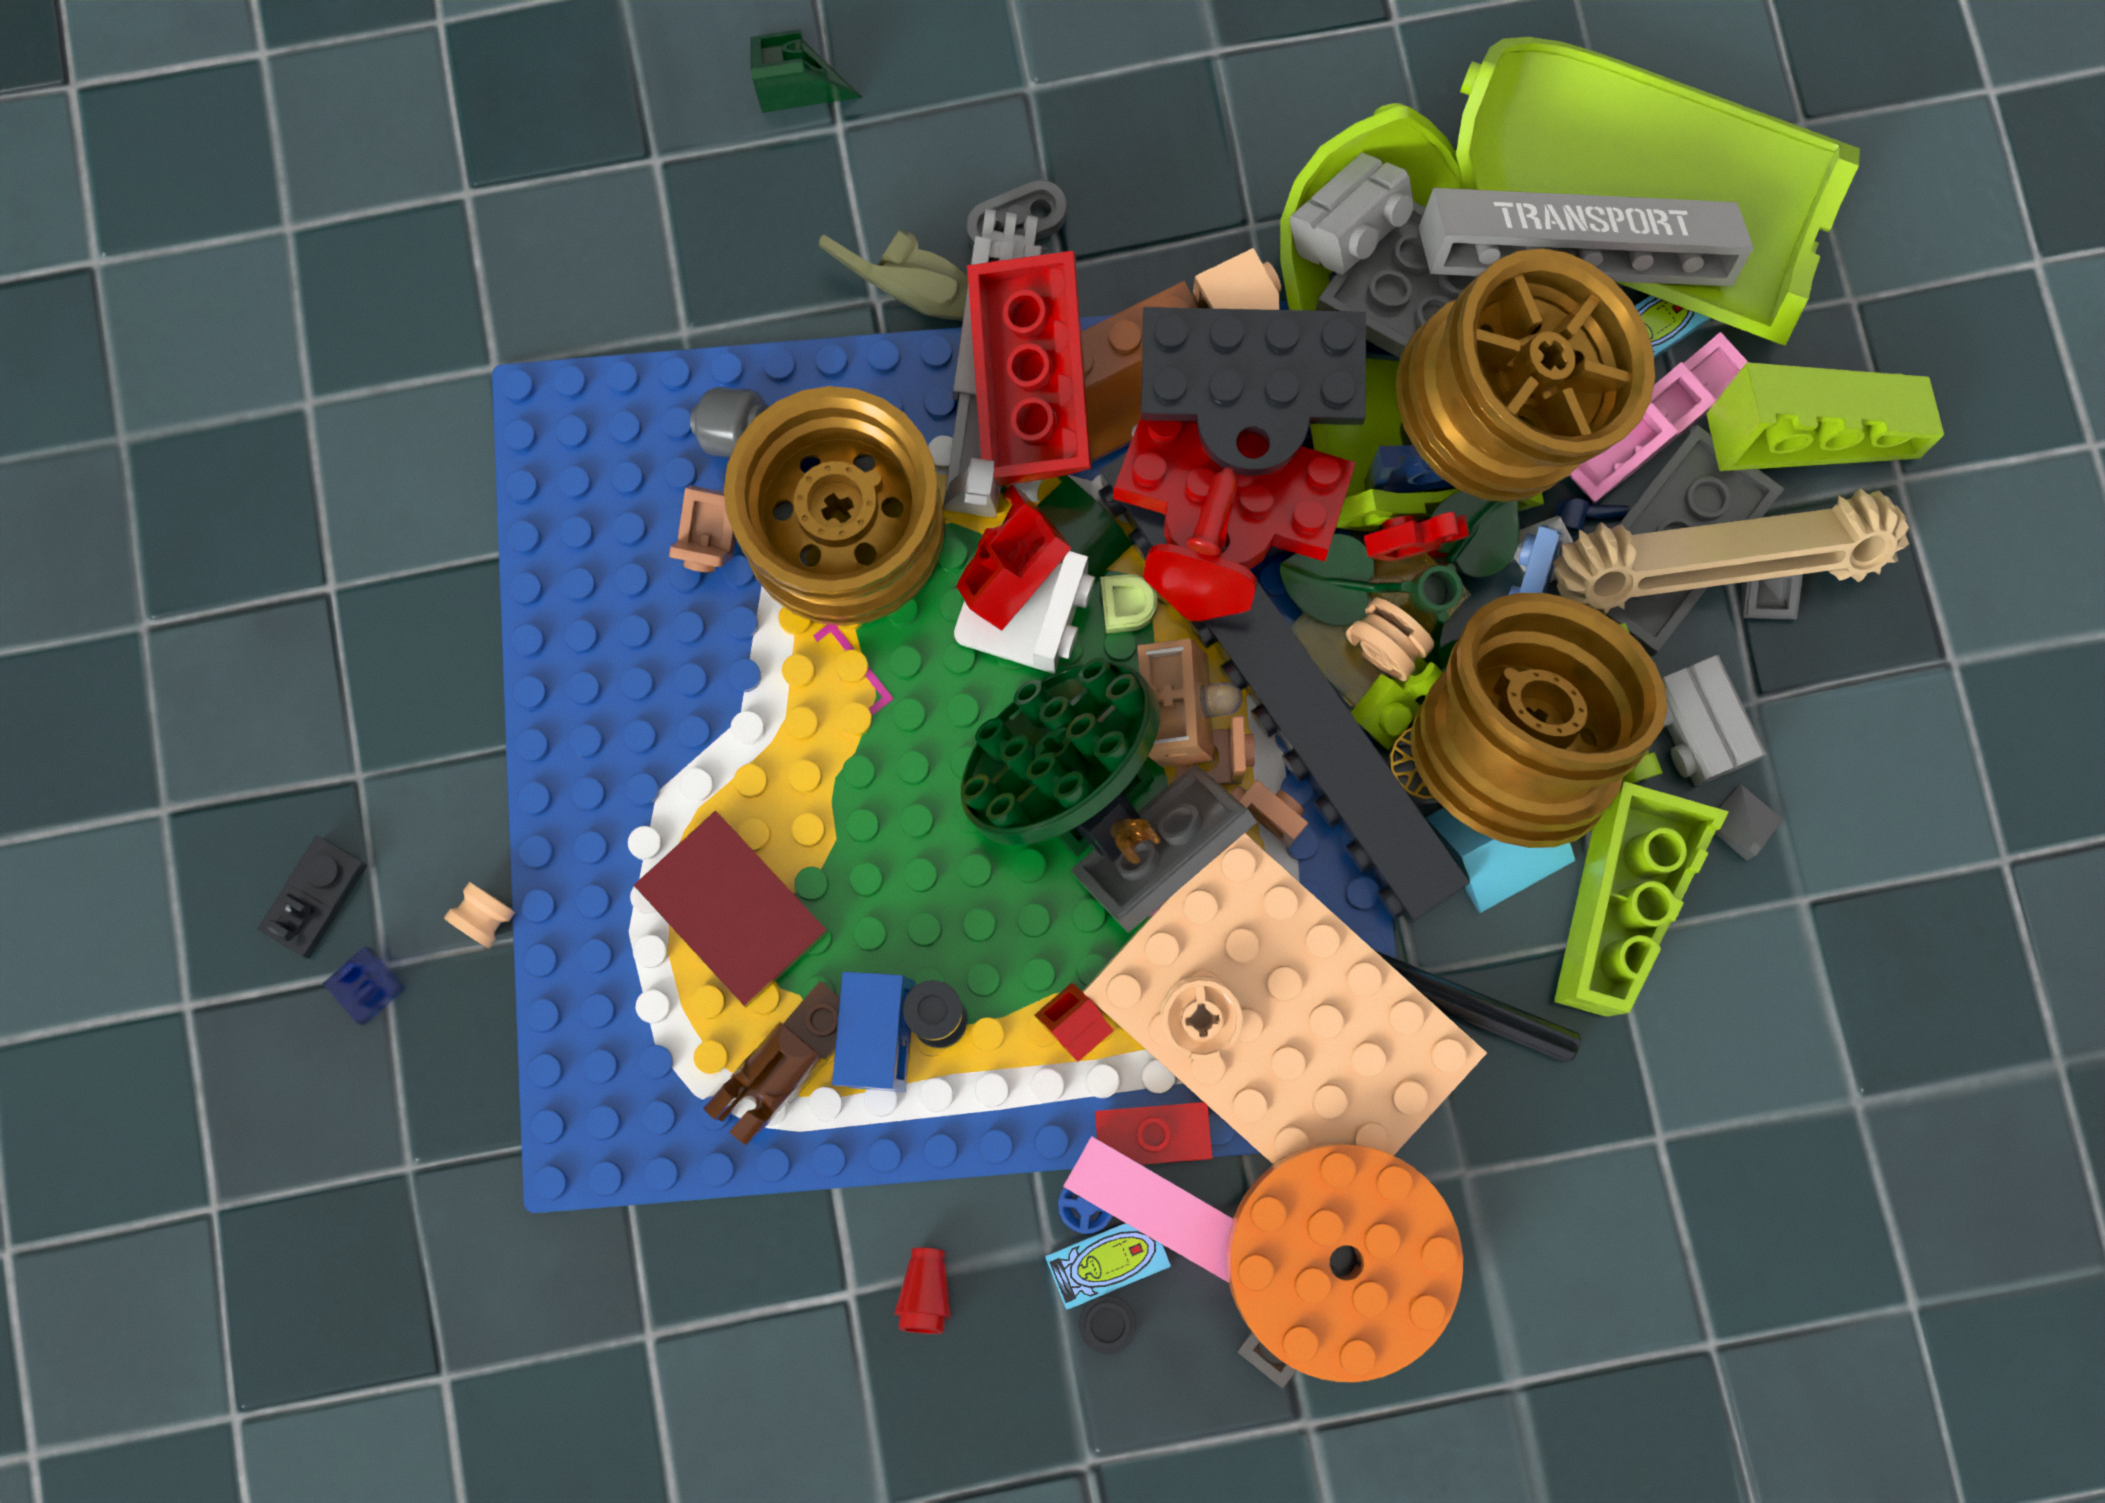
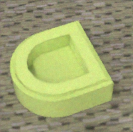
[1100,574,1157,634]

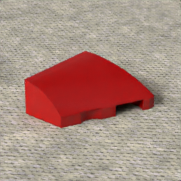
[956,484,1071,631]

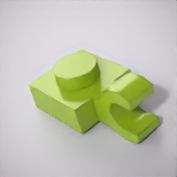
[1350,658,1443,751]

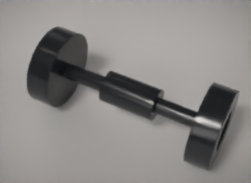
[903,980,968,1049]

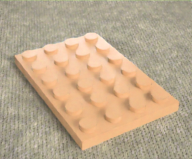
[1083,833,1487,1165]

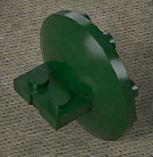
[960,658,1160,857]

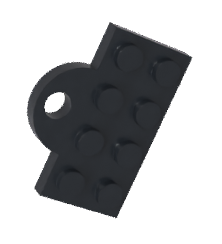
[1141,307,1366,476]

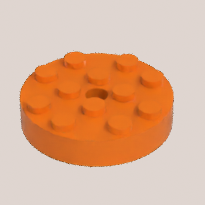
[1226,1143,1463,1382]

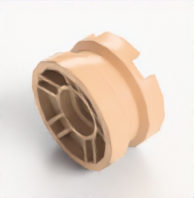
[1160,975,1243,1061]

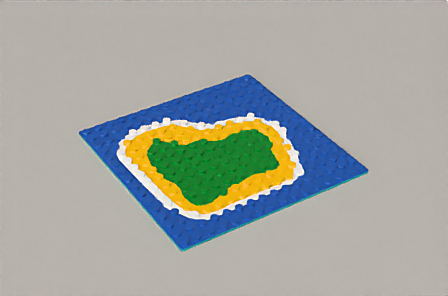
[492,301,1415,1213]

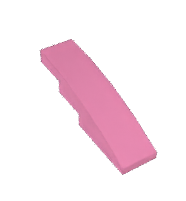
[1569,332,1748,504]
[1063,1136,1233,1282]

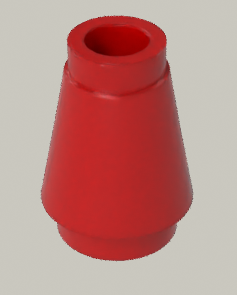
[894,1248,951,1334]

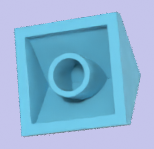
[1425,808,1576,914]

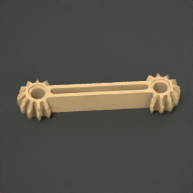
[1553,488,1909,615]

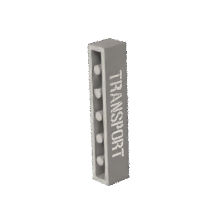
[1418,188,1753,286]

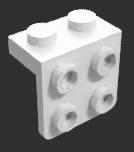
[954,551,1095,674]

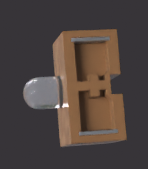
[1138,638,1242,768]

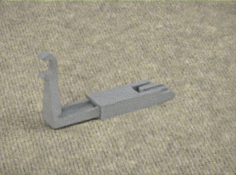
[943,209,1041,518]

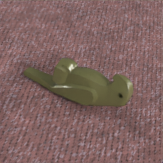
[819,229,968,321]

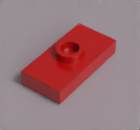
[1095,1102,1212,1165]

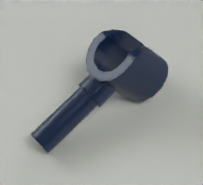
[1553,499,1630,532]

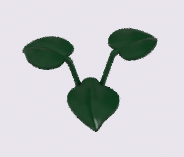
[1279,491,1519,705]

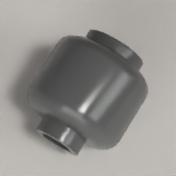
[690,387,769,458]

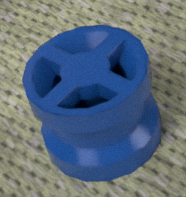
[1058,1187,1112,1234]

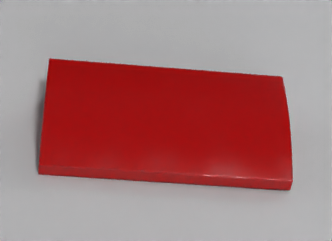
[967,251,1092,486]

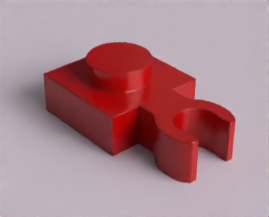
[1364,512,1470,562]

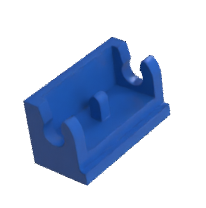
[832,972,916,1093]

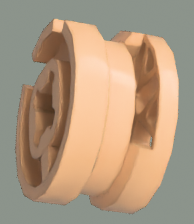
[1346,597,1434,681]

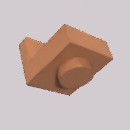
[669,485,736,572]
[1231,780,1308,848]

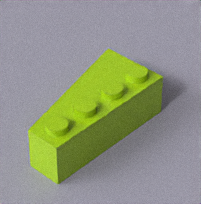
[1706,362,1944,471]
[1554,781,1729,1017]

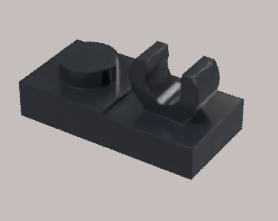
[257,835,368,959]

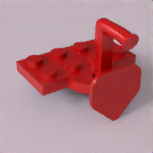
[1113,416,1356,621]

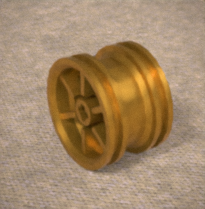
[1396,248,1655,502]
[724,386,945,626]
[1411,593,1667,848]

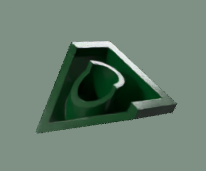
[750,29,862,113]

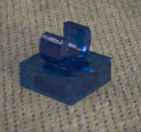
[323,946,406,1026]

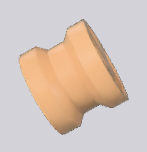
[444,881,515,949]

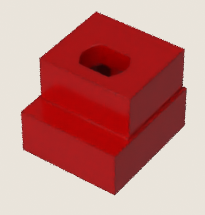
[1034,982,1114,1062]

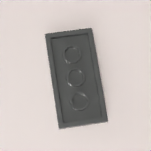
[1606,425,1785,657]

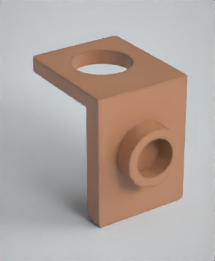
[1175,716,1255,785]

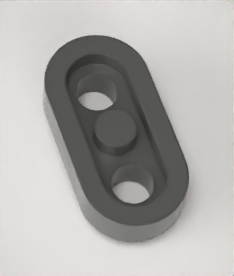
[966,180,1067,248]

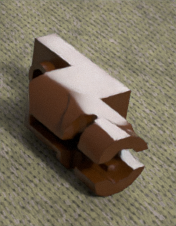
[703,981,840,1146]

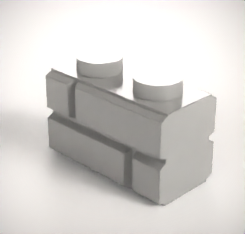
[1289,153,1415,275]
[1661,655,1766,787]

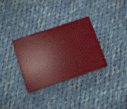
[633,810,828,1008]

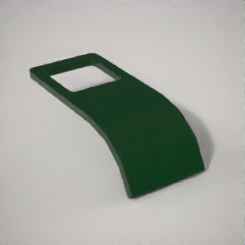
[1000,475,1132,579]

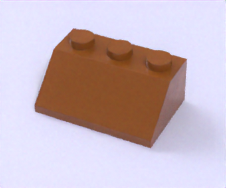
[1081,281,1199,463]

